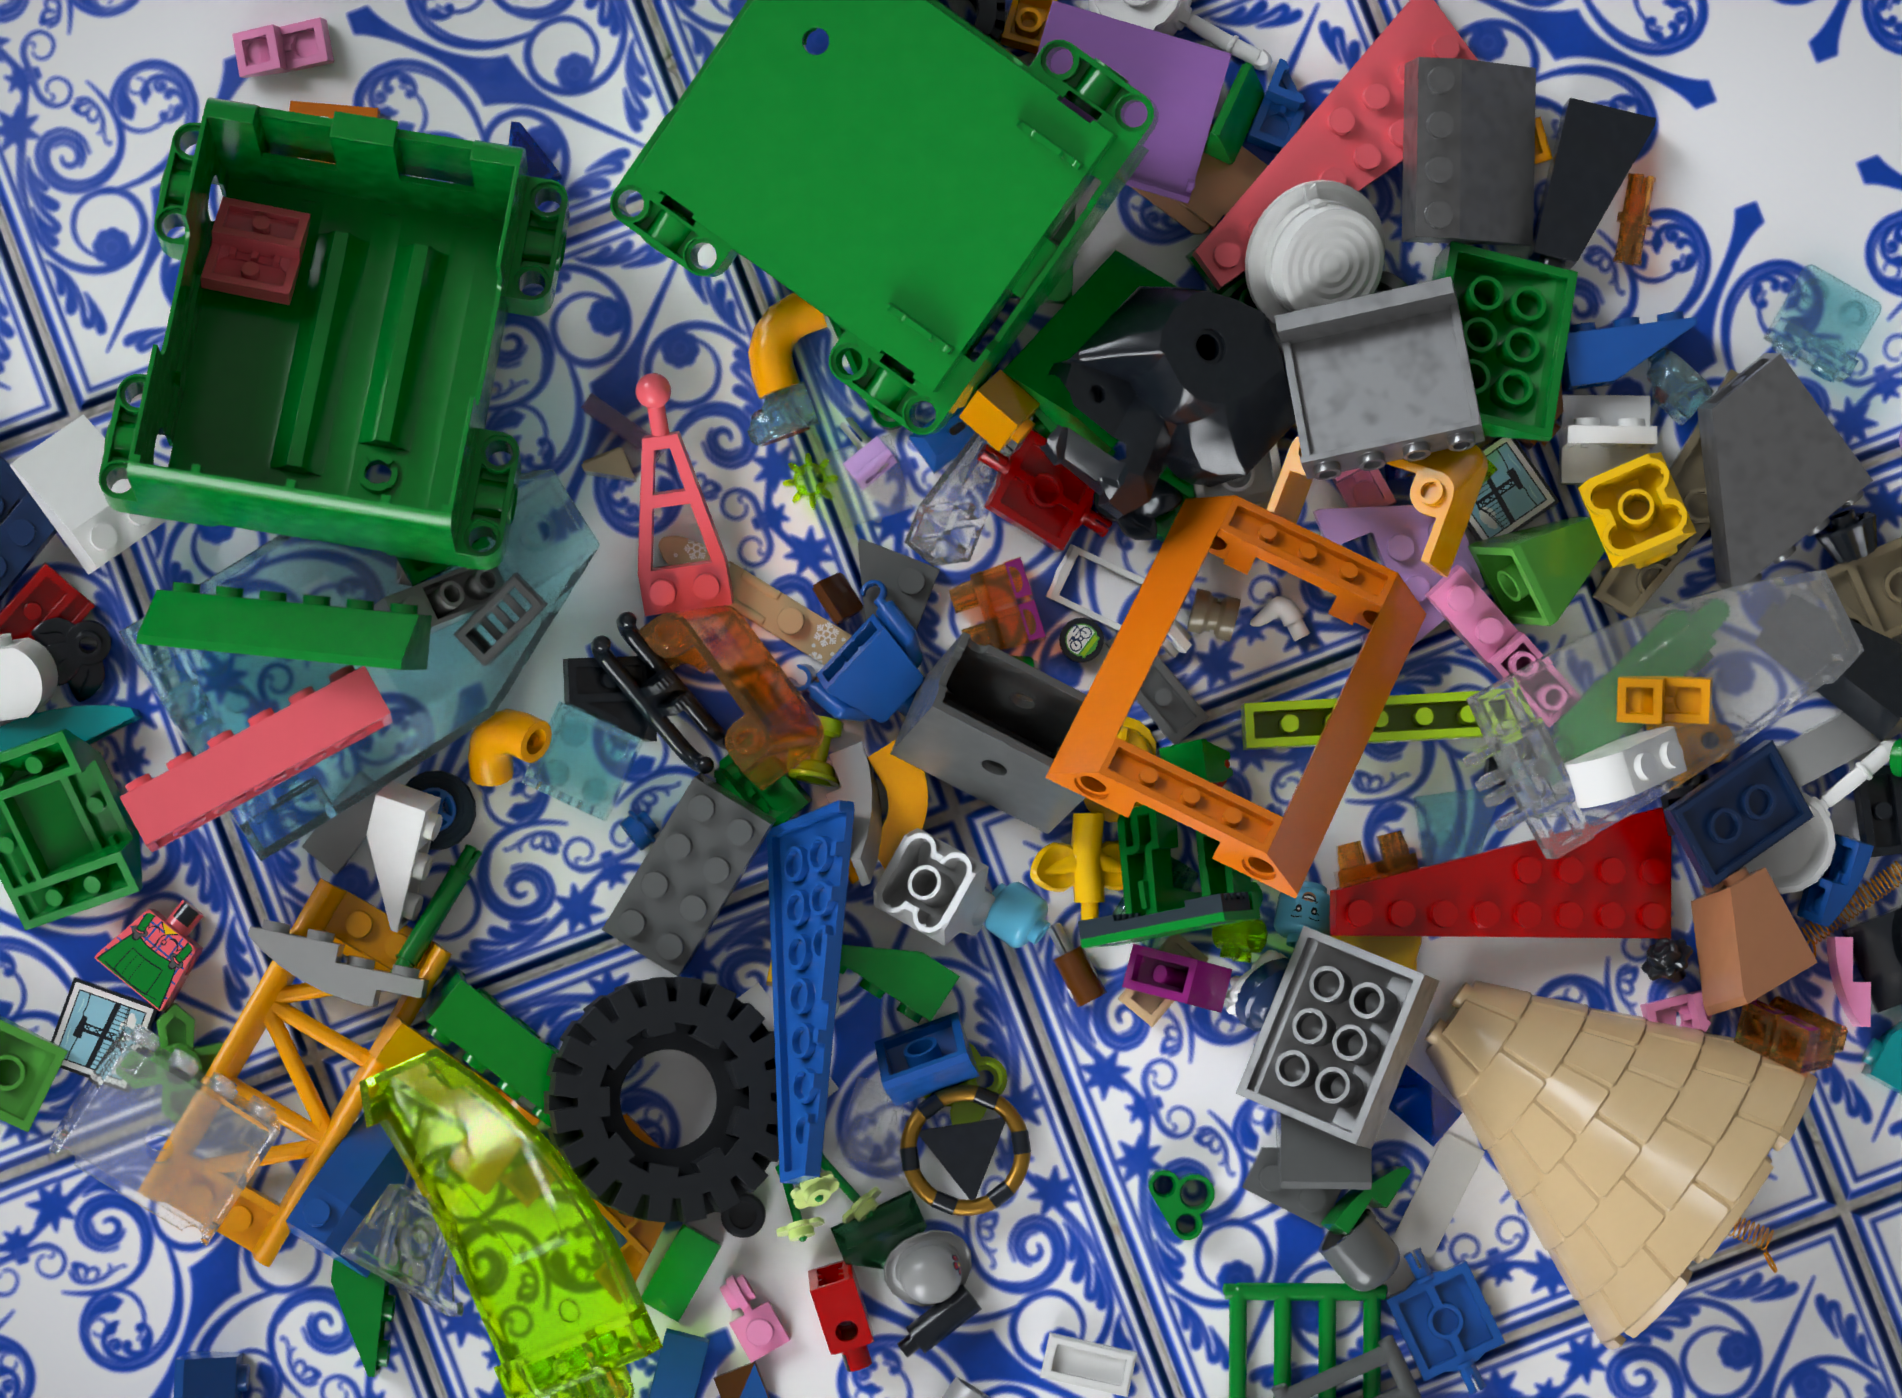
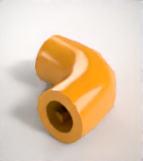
[748,293,827,399]
[468,708,552,787]

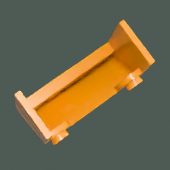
[1266,436,1488,578]

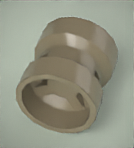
[1187,588,1241,642]

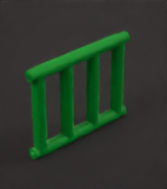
[1222,1282,1388,1398]

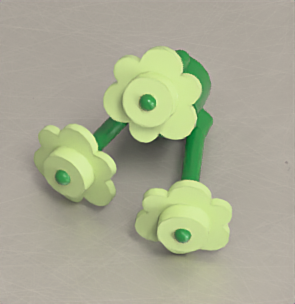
[775,1151,882,1242]

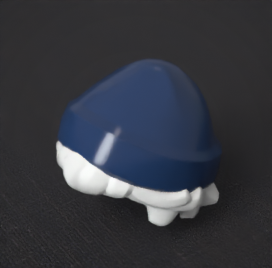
[1226,950,1290,1031]

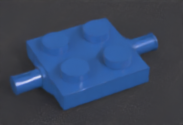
[1385,1247,1505,1394]

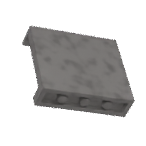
[1274,276,1485,480]

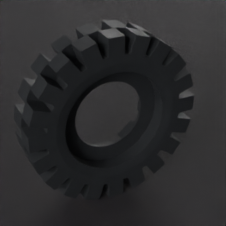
[544,976,779,1223]

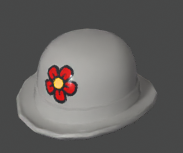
[884,1230,972,1306]

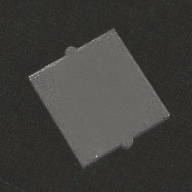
[821,434,913,529]

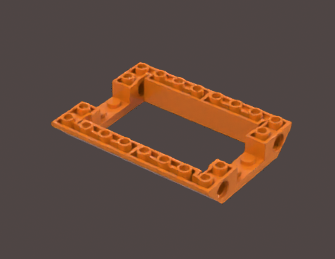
[1045,495,1427,899]

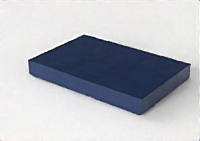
[1663,740,1814,888]

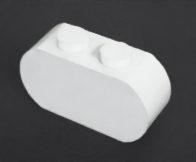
[0,633,58,721]
[1565,726,1687,808]

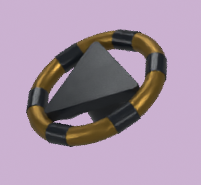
[900,1085,1031,1216]

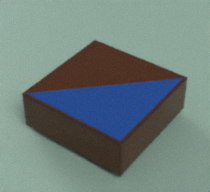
[713,1360,770,1398]

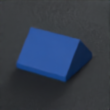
[874,1011,980,1106]

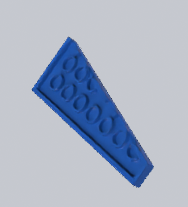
[767,800,855,1184]

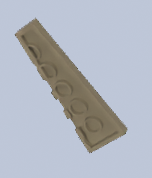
[1592,369,1739,620]

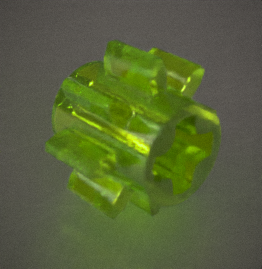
[783,453,839,510]
[1212,919,1268,963]

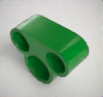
[1148,1169,1215,1240]

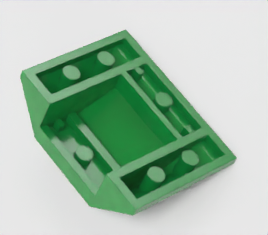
[0,728,143,931]

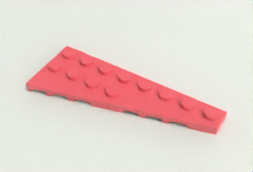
[1192,0,1478,290]

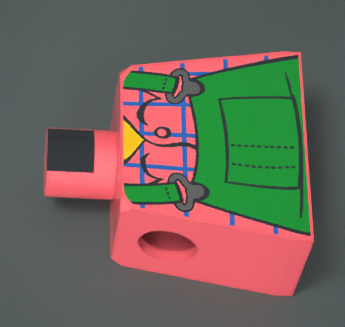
[94,899,204,1011]

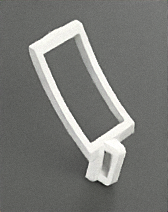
[1046,544,1192,658]

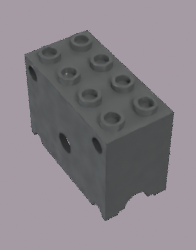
[890,632,1086,834]

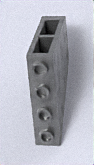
[1697,353,1873,592]

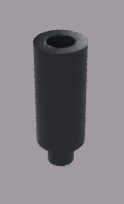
[897,1283,982,1358]

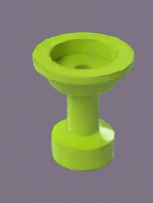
[788,715,844,787]

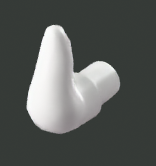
[1250,596,1310,641]

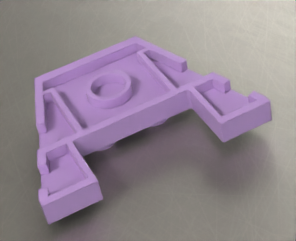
[1313,505,1485,646]

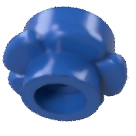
[619,810,660,851]

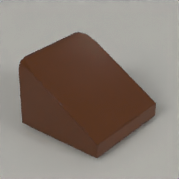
[812,573,863,625]

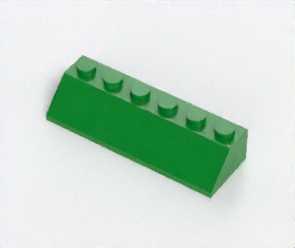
[136,582,432,670]

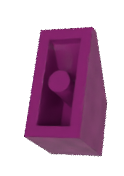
[1122,944,1233,1013]

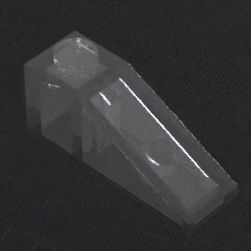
[904,432,1014,566]

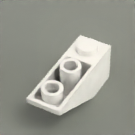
[366,781,442,933]

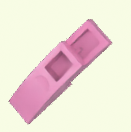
[1425,565,1581,728]

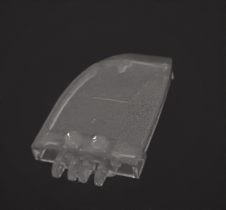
[1463,570,1864,859]

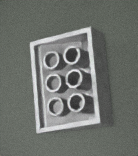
[1402,57,1536,246]
[1236,926,1440,1149]

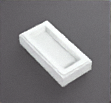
[1040,1332,1137,1397]

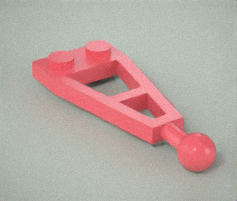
[635,373,734,616]

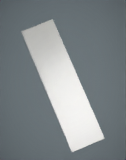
[1384,1132,1485,1294]

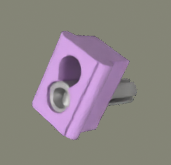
[840,417,897,490]

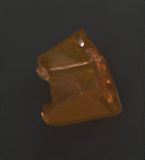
[638,605,824,791]

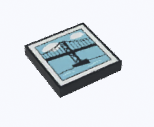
[1467,437,1560,541]
[51,977,159,1092]

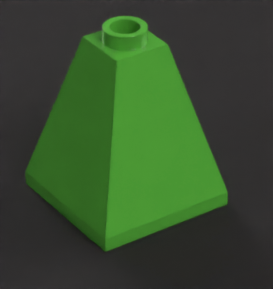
[1468,517,1605,626]

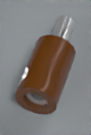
[1047,923,1107,1007]

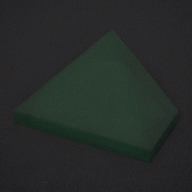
[830,1190,927,1269]

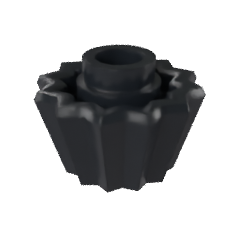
[1815,509,1877,564]

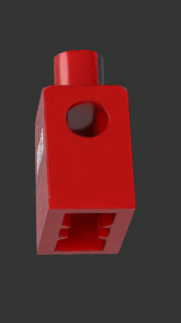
[808,1258,874,1372]

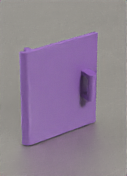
[1036,0,1232,204]

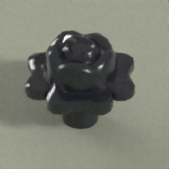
[1641,938,1693,983]

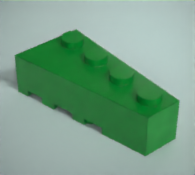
[421,965,559,1128]

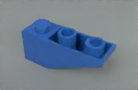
[1562,311,1697,391]

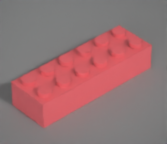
[120,665,392,852]

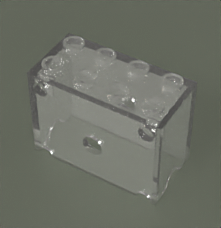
[49,1024,281,1246]

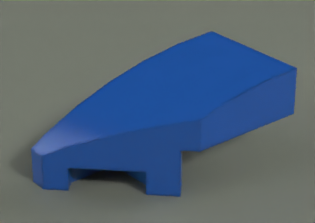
[1246,58,1305,154]

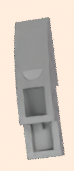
[248,920,429,1007]

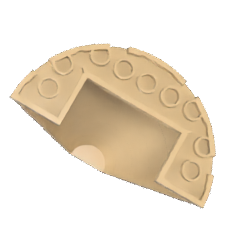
[1424,980,1819,1350]

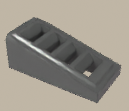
[453,572,548,667]

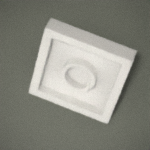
[1559,395,1657,485]

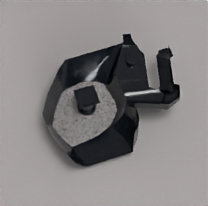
[1039,286,1296,519]

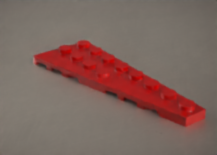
[1330,807,1671,939]

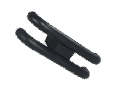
[591,612,739,774]

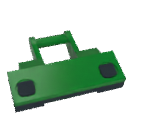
[1078,739,1263,948]

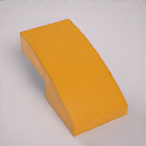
[1616,676,1713,724]

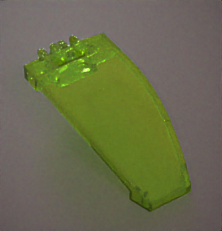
[359,1048,663,1398]

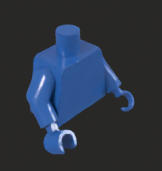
[787,580,925,723]

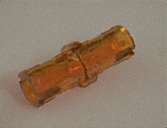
[1613,173,1656,266]

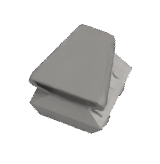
[873,828,995,946]

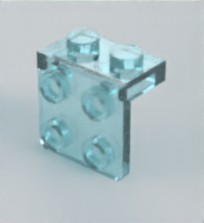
[1763,264,1882,382]

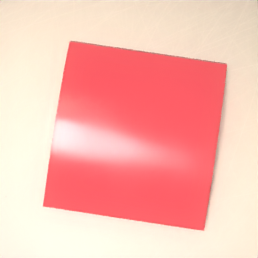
[201,197,311,305]

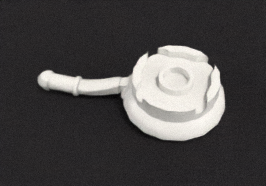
[1088,0,1273,70]
[1743,739,1896,894]

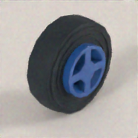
[405,770,476,850]

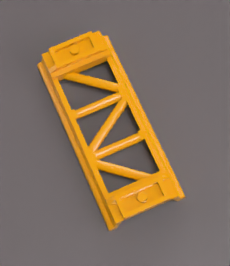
[138,878,452,1267]

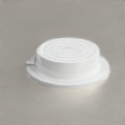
[1245,180,1385,325]

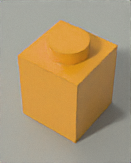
[959,370,1040,452]

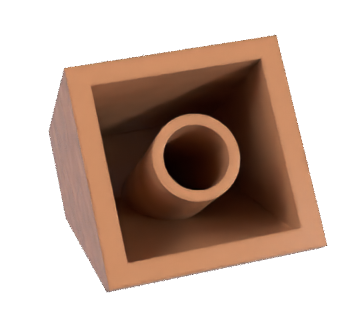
[1691,867,1818,1016]

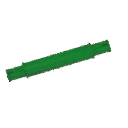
[390,844,482,972]

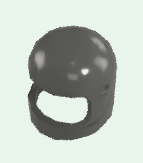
[1319,1209,1400,1292]

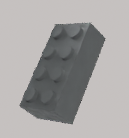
[602,773,776,976]

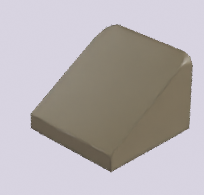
[581,447,637,482]

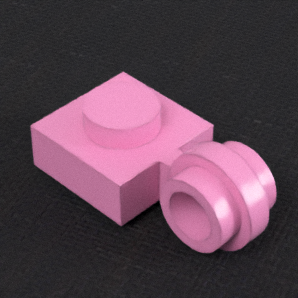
[720,1274,791,1363]

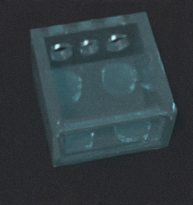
[521,701,644,822]

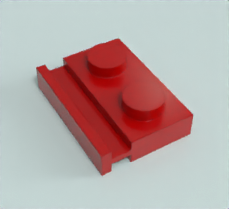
[0,562,95,641]

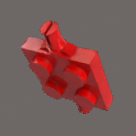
[976,430,1112,552]

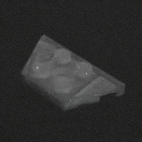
[341,1184,464,1317]

